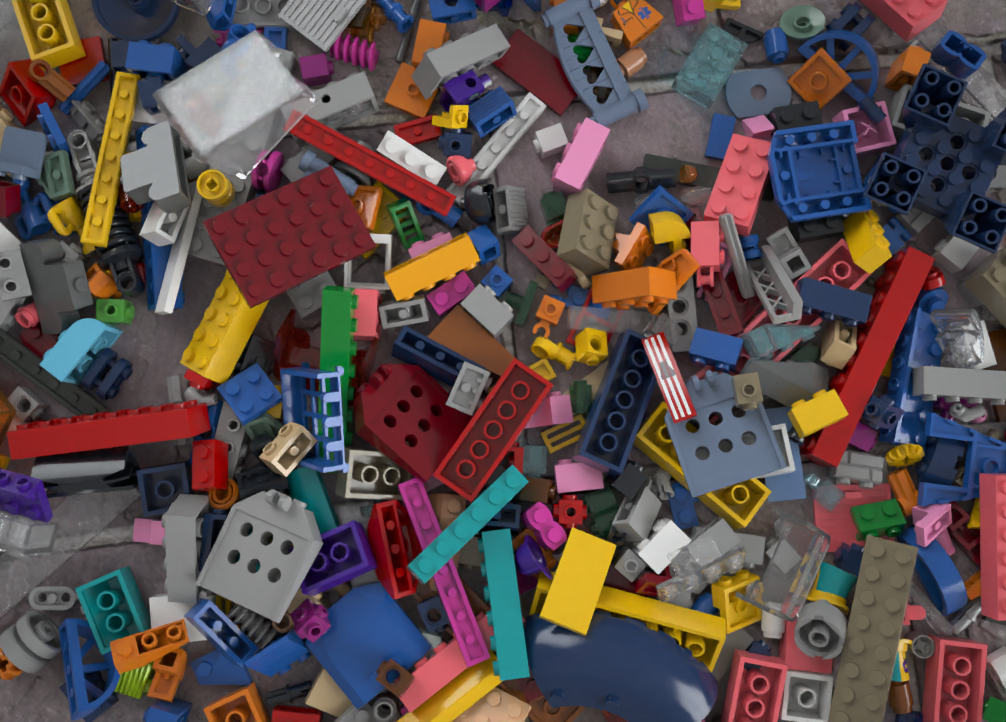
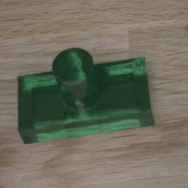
[505,280,539,328]

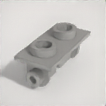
[70,100,106,144]

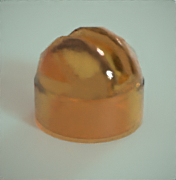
[679,164,698,183]

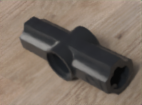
[607,166,676,194]

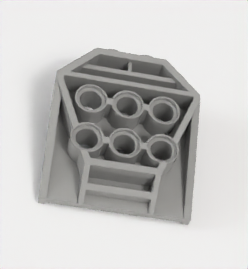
[195,489,323,623]

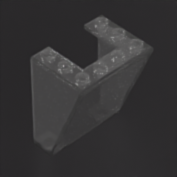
[152,30,318,180]

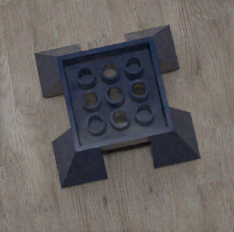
[863,63,1006,254]

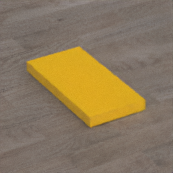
[539,527,617,636]

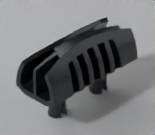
[31,445,140,498]

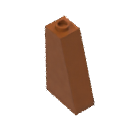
[427,305,515,377]

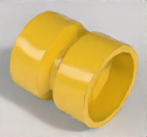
[196,169,235,207]

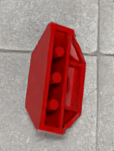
[367,499,422,599]

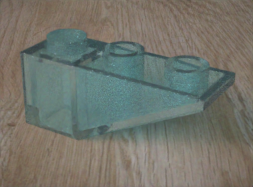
[740,324,821,359]

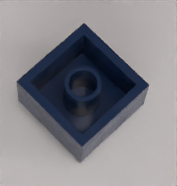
[136,460,195,517]

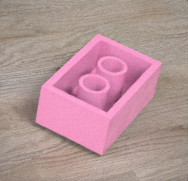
[551,117,610,197]

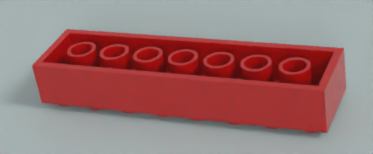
[7,400,211,460]

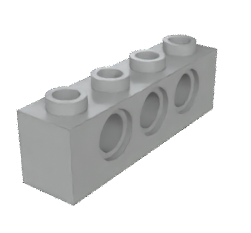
[661,275,697,354]

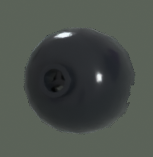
[460,178,496,224]

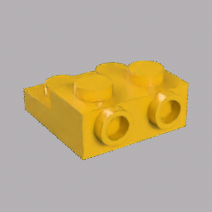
[711,569,762,634]

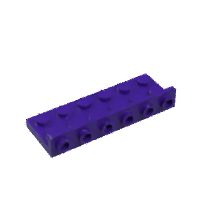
[0,469,53,523]

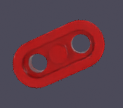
[922,265,946,290]

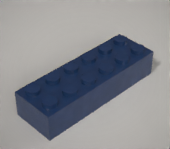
[571,328,657,477]

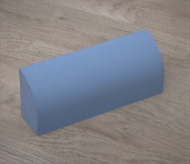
[765,406,806,502]

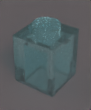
[523,445,547,478]

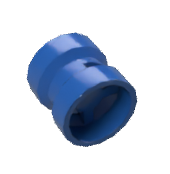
[739,234,763,261]

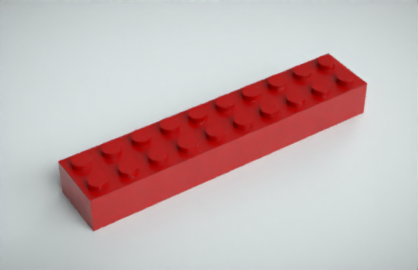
[799,246,935,467]

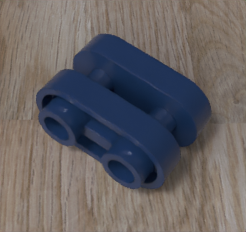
[825,2,876,52]
[81,348,133,401]

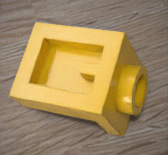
[432,105,468,129]

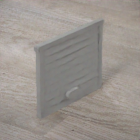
[277,0,367,52]

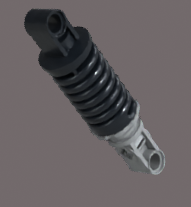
[67,130,145,298]

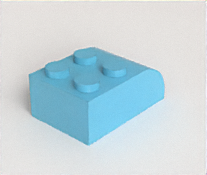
[39,318,124,385]

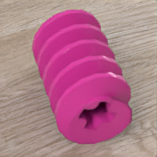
[330,33,379,71]

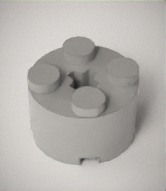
[794,599,848,659]

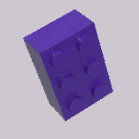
[289,520,378,596]

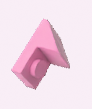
[741,115,775,142]
[912,503,952,547]

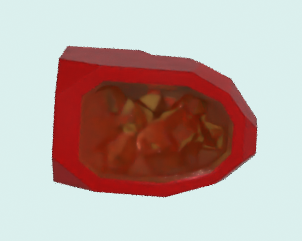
[540,218,564,248]

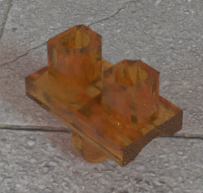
[350,0,387,44]

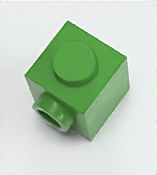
[96,299,135,325]

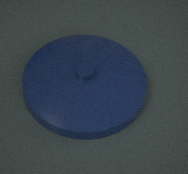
[91,0,182,42]

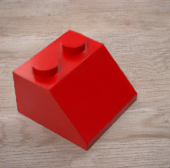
[0,59,57,127]

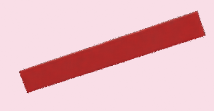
[281,108,457,217]

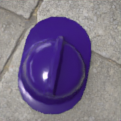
[515,535,553,580]

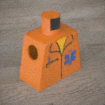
[610,0,663,51]

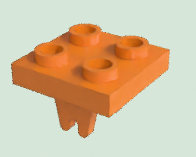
[612,222,654,271]

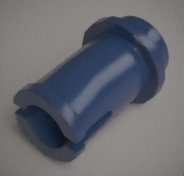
[857,95,887,125]

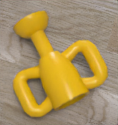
[47,195,95,255]

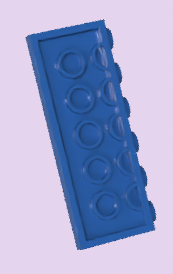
[879,307,948,452]

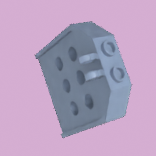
[664,370,787,498]

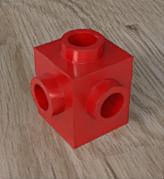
[553,495,587,528]

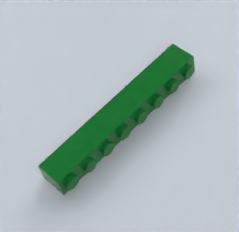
[316,285,359,474]

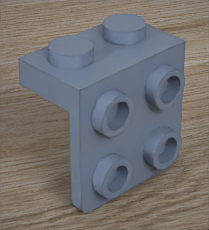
[0,126,48,181]

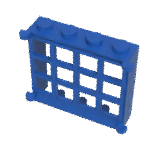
[280,362,350,473]

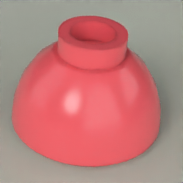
[446,155,476,187]

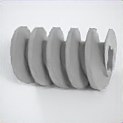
[226,604,277,649]

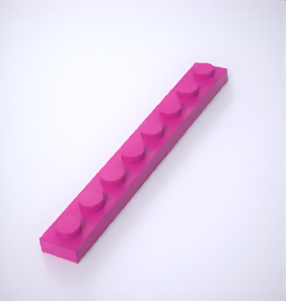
[398,478,491,667]

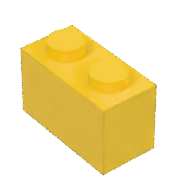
[787,389,849,439]

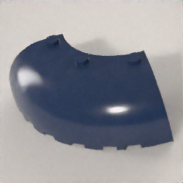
[524,611,718,722]

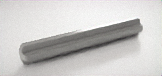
[719,213,755,299]

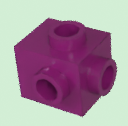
[290,598,331,643]

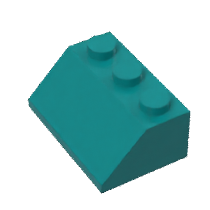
[75,566,151,655]

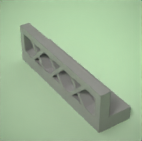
[746,244,803,325]

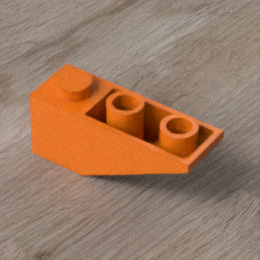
[110,619,190,674]

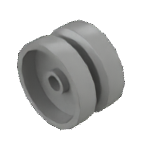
[0,610,61,674]

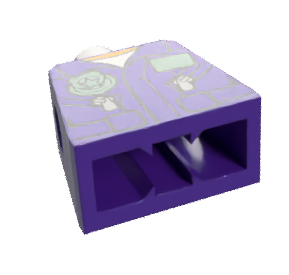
[439,70,492,112]

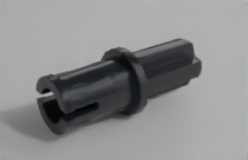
[265,680,312,707]

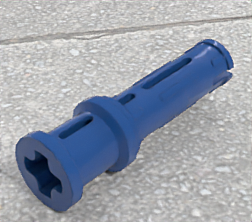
[375,0,414,33]

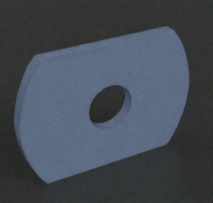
[725,67,792,120]

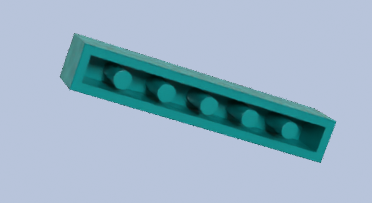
[406,464,529,585]
[477,528,530,681]

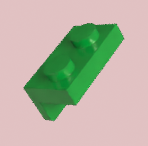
[849,499,907,542]

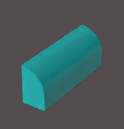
[287,467,340,535]

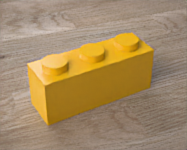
[843,210,892,274]

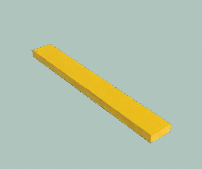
[80,71,141,248]

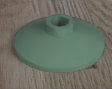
[780,5,826,40]

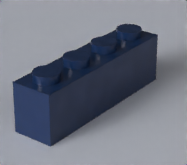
[391,326,486,387]

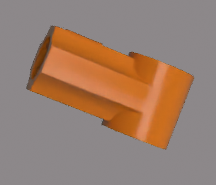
[886,468,920,518]

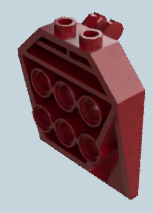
[353,364,473,484]

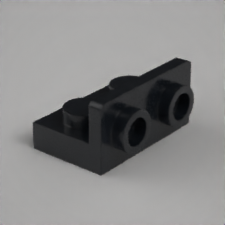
[233,334,279,377]
[236,467,289,498]

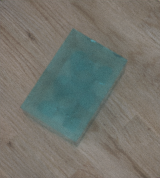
[671,22,748,109]

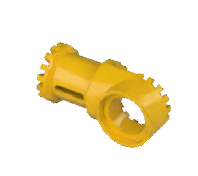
[531,336,576,370]

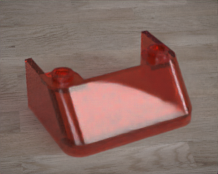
[274,309,379,406]

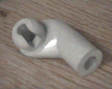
[184,386,218,406]

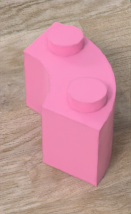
[524,391,573,429]

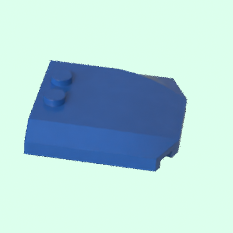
[767,120,872,223]
[305,581,432,709]

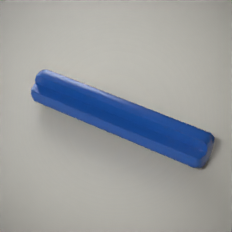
[58,61,111,115]

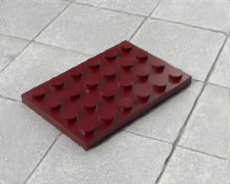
[202,166,376,309]

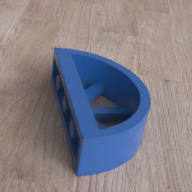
[798,30,880,103]
[896,524,968,617]
[58,618,121,721]

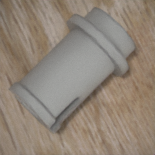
[652,469,674,500]

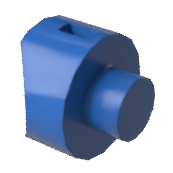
[914,286,948,314]

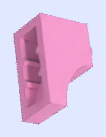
[133,518,165,545]

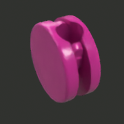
[251,148,284,192]

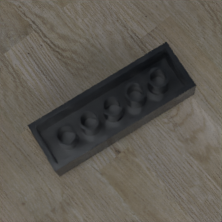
[767,100,845,243]

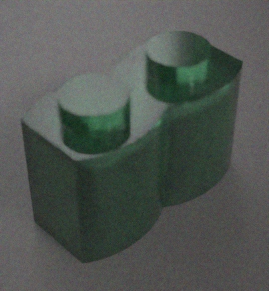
[583,486,619,538]

